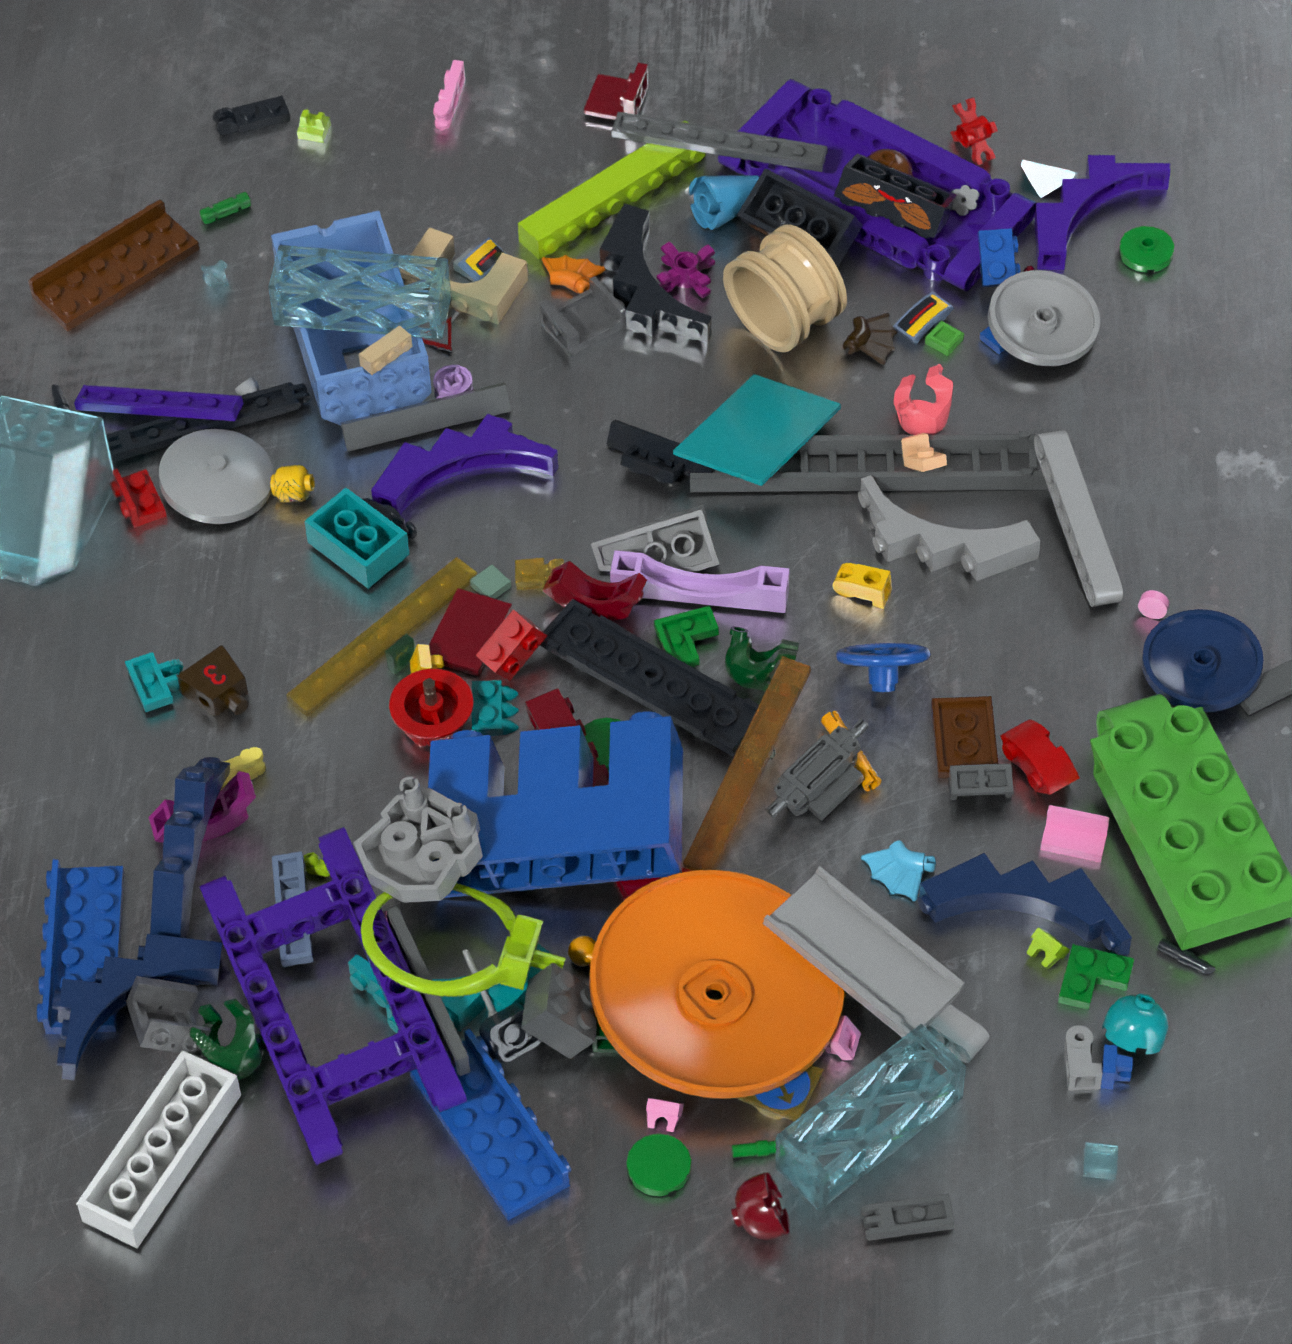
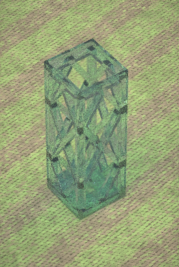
[268,245,451,339]
[775,1024,966,1211]

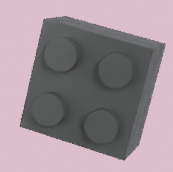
[521,963,598,1059]

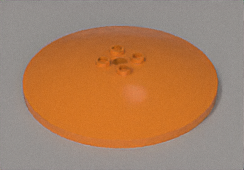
[589,870,844,1099]

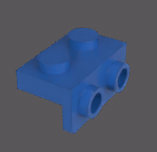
[978,228,1021,288]

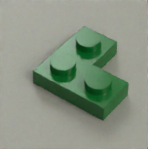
[654,606,719,667]
[1058,944,1134,1010]

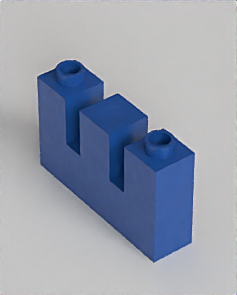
[428,711,683,898]

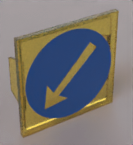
[739,1065,824,1123]

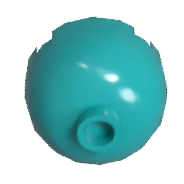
[1102,994,1168,1054]

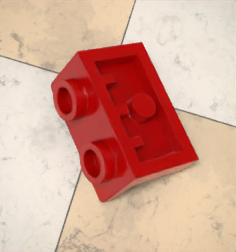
[110,469,167,528]

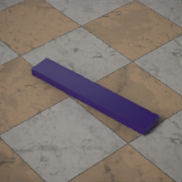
[74,385,243,421]

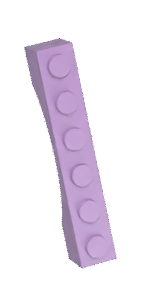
[610,550,789,613]

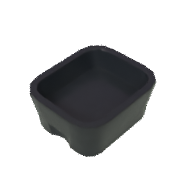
[479,1003,541,1063]

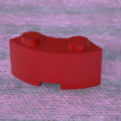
[1000,719,1080,795]

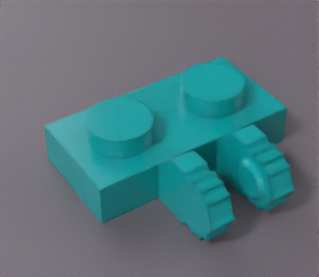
[125,652,184,712]

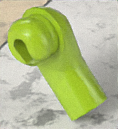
[304,852,330,877]

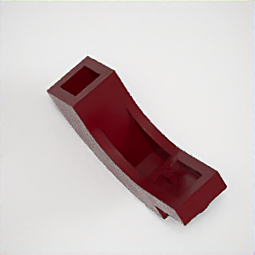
[542,561,647,621]

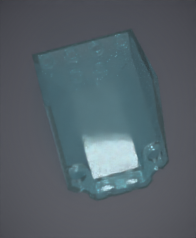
[0,395,114,586]

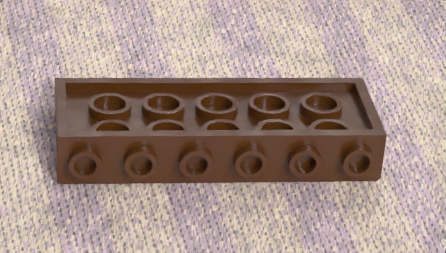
[29,199,200,332]

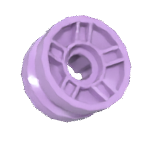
[433,365,473,399]

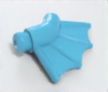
[861,840,936,901]

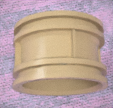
[723,224,847,352]

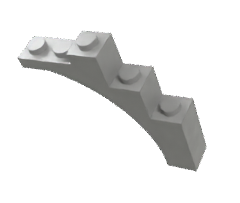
[858,475,1040,581]

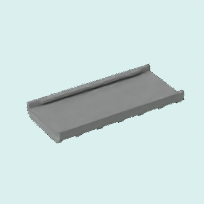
[763,866,964,1042]

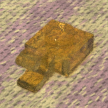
[515,558,564,590]

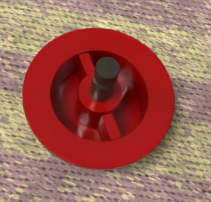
[389,669,474,746]

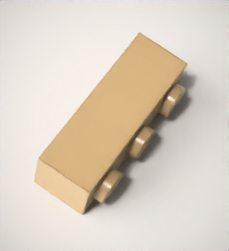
[359,325,413,375]

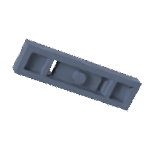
[272,851,314,967]

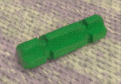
[199,192,251,224]

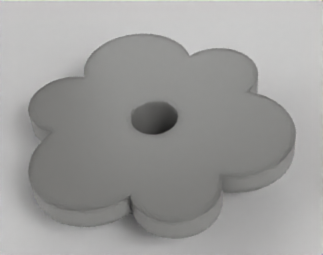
[951,185,979,216]

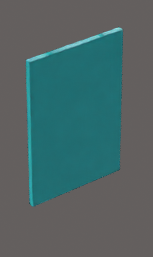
[673,374,841,486]

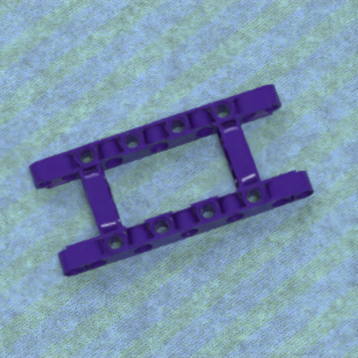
[199,827,467,1165]

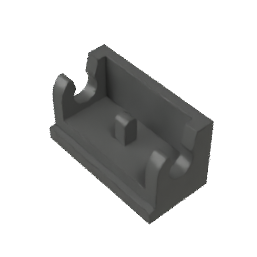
[948,763,1014,800]

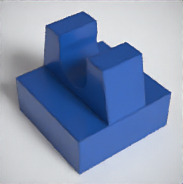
[1101,1045,1133,1090]

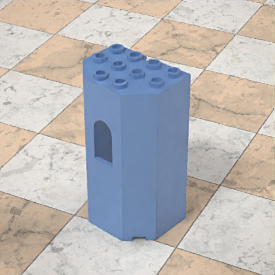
[271,211,432,426]

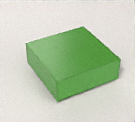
[925,320,964,356]

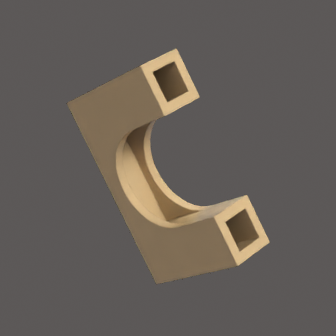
[400,227,528,325]

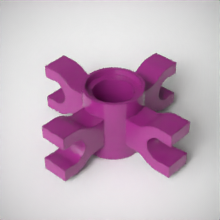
[656,241,715,299]

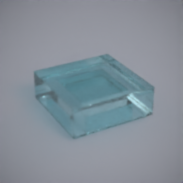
[1083,1142,1118,1180]

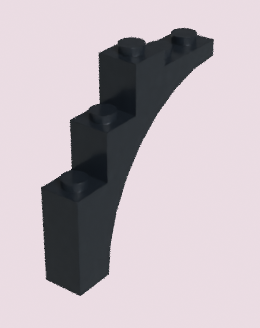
[599,204,712,343]

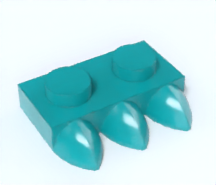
[472,680,519,736]

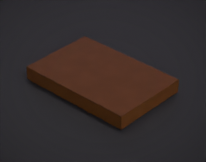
[931,696,999,778]

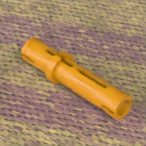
[821,711,882,791]

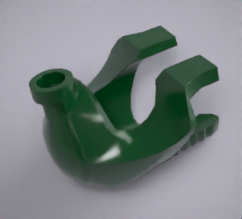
[725,626,799,696]
[189,998,267,1080]

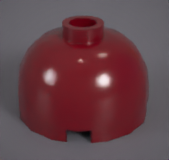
[731,1172,790,1240]

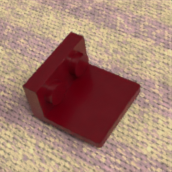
[584,62,649,120]

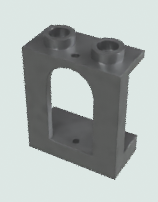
[126,976,211,1056]

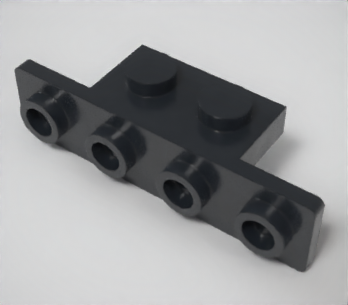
[607,419,713,484]

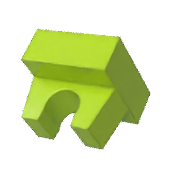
[297,109,331,143]
[1026,927,1071,969]

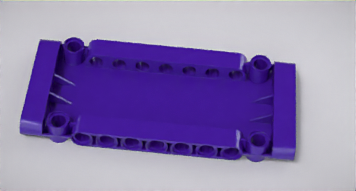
[718,79,1036,292]

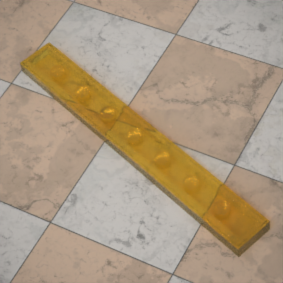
[286,557,477,717]

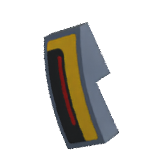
[458,237,507,281]
[893,292,954,345]

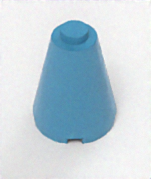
[689,175,759,230]

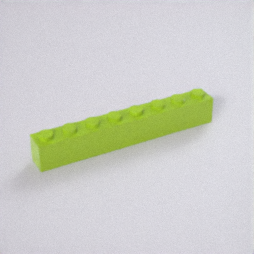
[518,120,706,260]

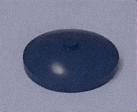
[1142,609,1264,712]

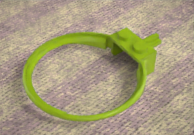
[361,883,566,997]

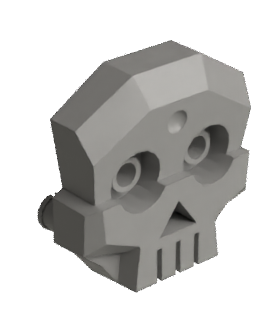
[354,776,483,903]

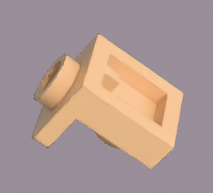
[901,433,947,472]

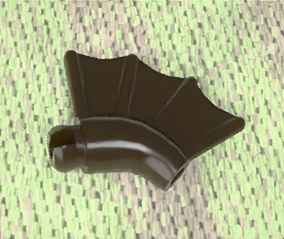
[843,313,897,365]

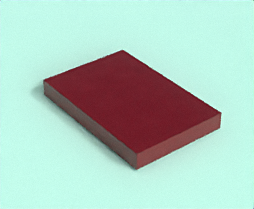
[429,588,512,677]

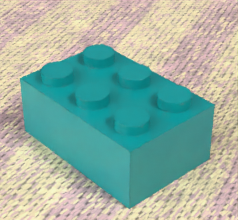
[304,488,410,589]

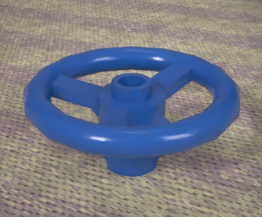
[836,643,931,692]

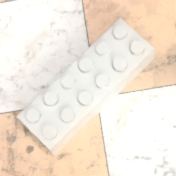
[77,1050,241,1249]

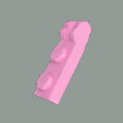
[433,60,465,130]

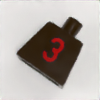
[177,645,249,716]

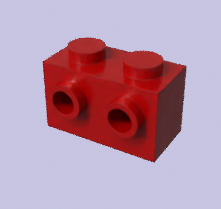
[476,609,547,681]

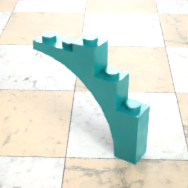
[348,944,552,1033]

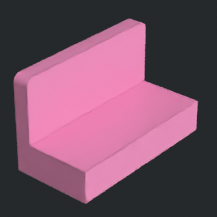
[1040,805,1110,863]

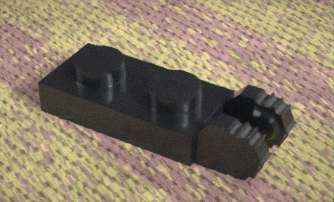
[212,95,291,136]

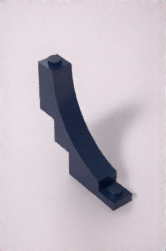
[918,853,1132,956]

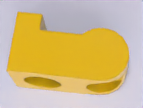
[832,563,892,609]

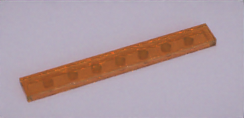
[683,656,811,871]

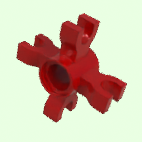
[951,97,998,165]

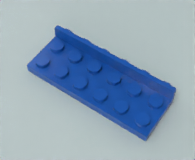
[37,859,125,1034]
[410,1028,571,1220]

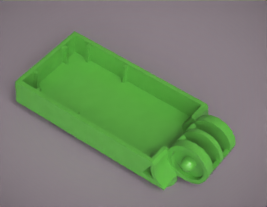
[1090,694,1292,951]

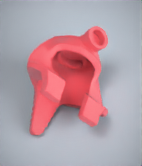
[894,364,953,435]

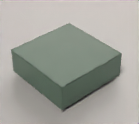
[470,564,512,599]

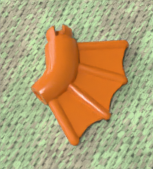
[542,255,606,294]

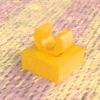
[409,644,444,673]

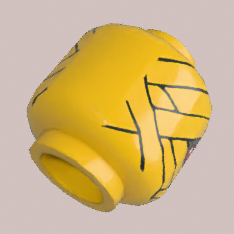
[270,465,315,503]

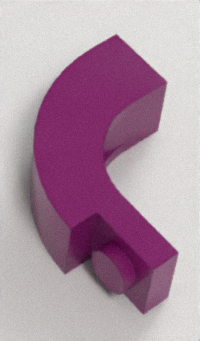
[149,771,256,843]

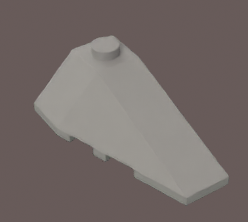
[591,504,720,572]

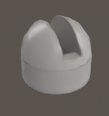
[234,376,259,396]

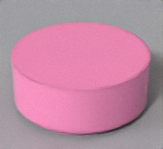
[1138,590,1169,619]

